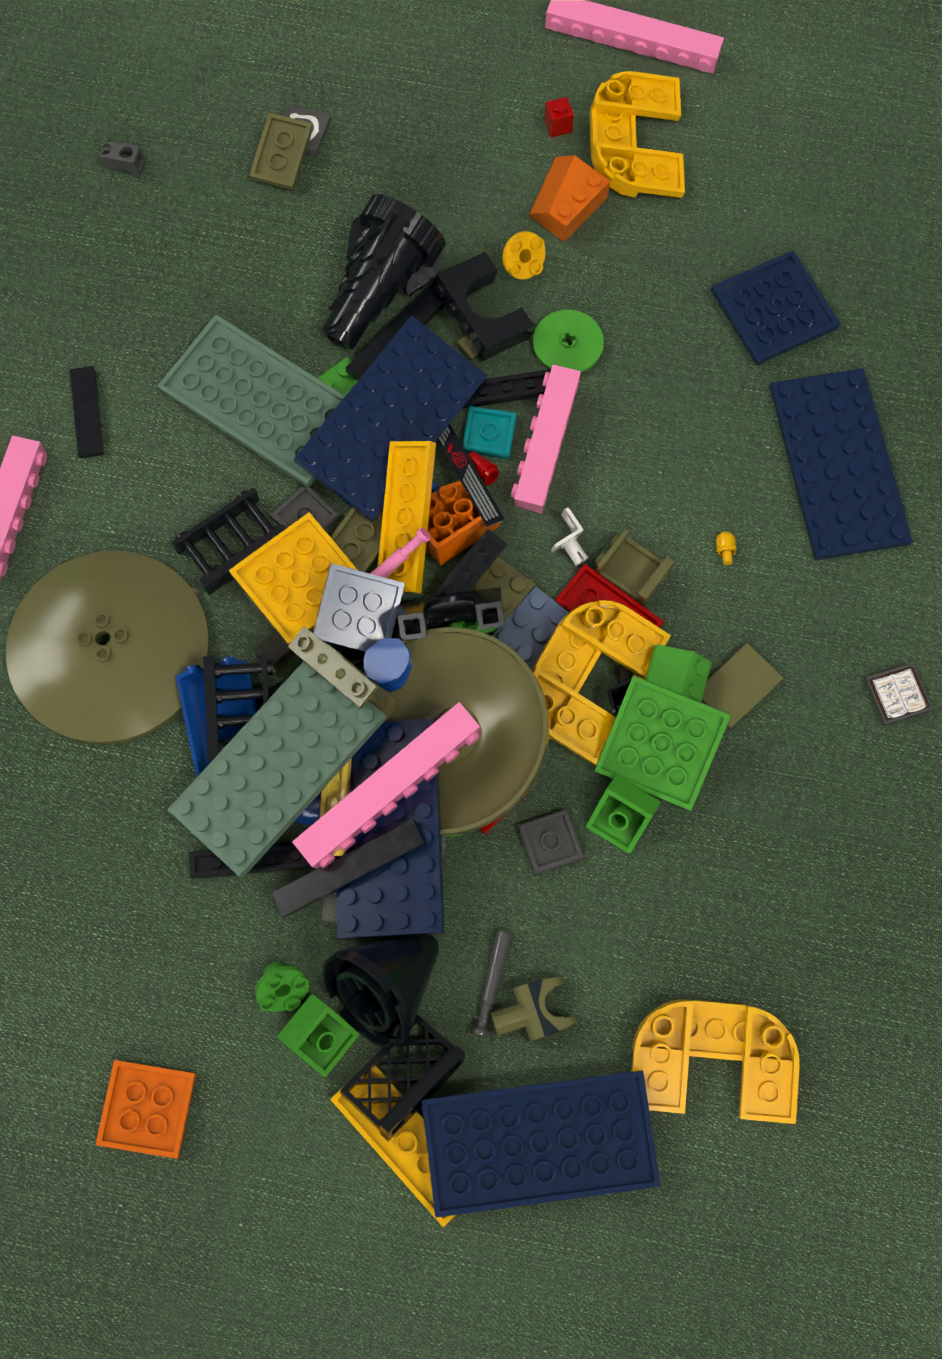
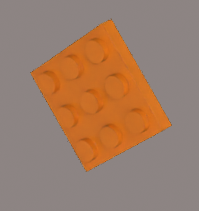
[95,1060,197,1159]

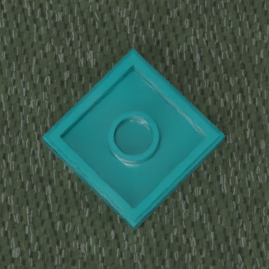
[462,406,517,460]

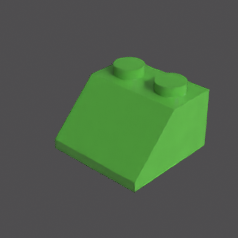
[645,644,712,702]
[585,775,661,854]
[277,994,360,1077]

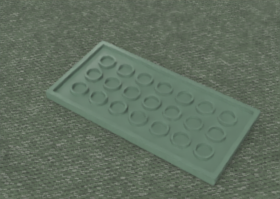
[157,315,345,488]
[167,661,387,879]

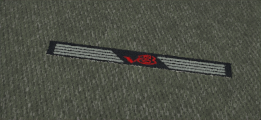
[438,424,505,527]

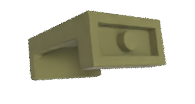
[595,529,675,606]

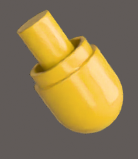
[716,531,736,565]

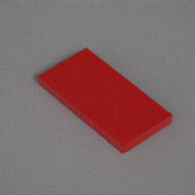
[555,564,664,629]

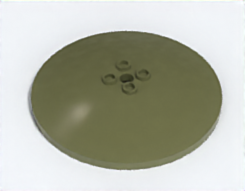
[6,551,210,745]
[364,627,549,836]

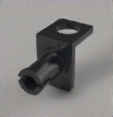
[607,665,632,716]

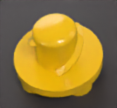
[502,231,546,279]

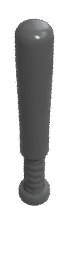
[472,929,512,1038]

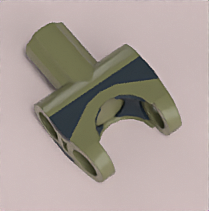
[491,977,578,1042]

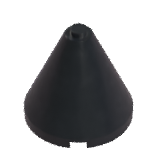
[323,934,439,1048]

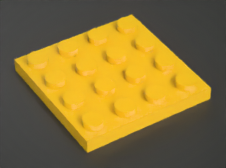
[229,512,358,645]

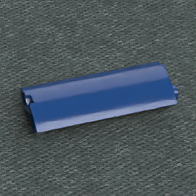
[175,657,258,778]

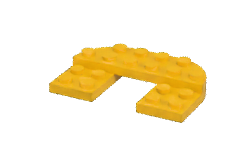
[590,71,685,198]
[531,600,671,766]
[631,999,799,1124]

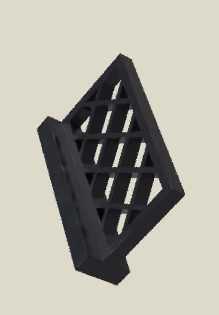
[340,1014,465,1142]

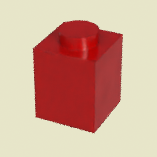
[544,97,574,138]

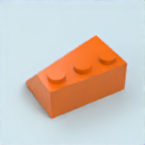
[529,155,610,242]
[426,481,500,566]

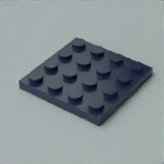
[711,251,840,366]

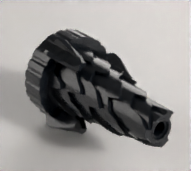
[321,194,446,350]

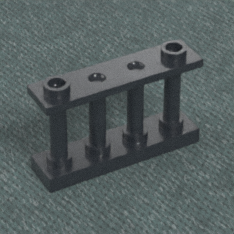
[172,487,286,595]
[203,653,273,763]

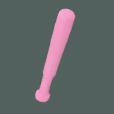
[370,528,431,578]

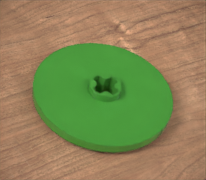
[533,310,604,373]

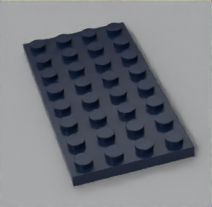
[293,315,487,522]
[769,368,912,561]
[336,718,445,939]
[422,1070,661,1218]

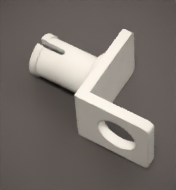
[551,507,589,566]

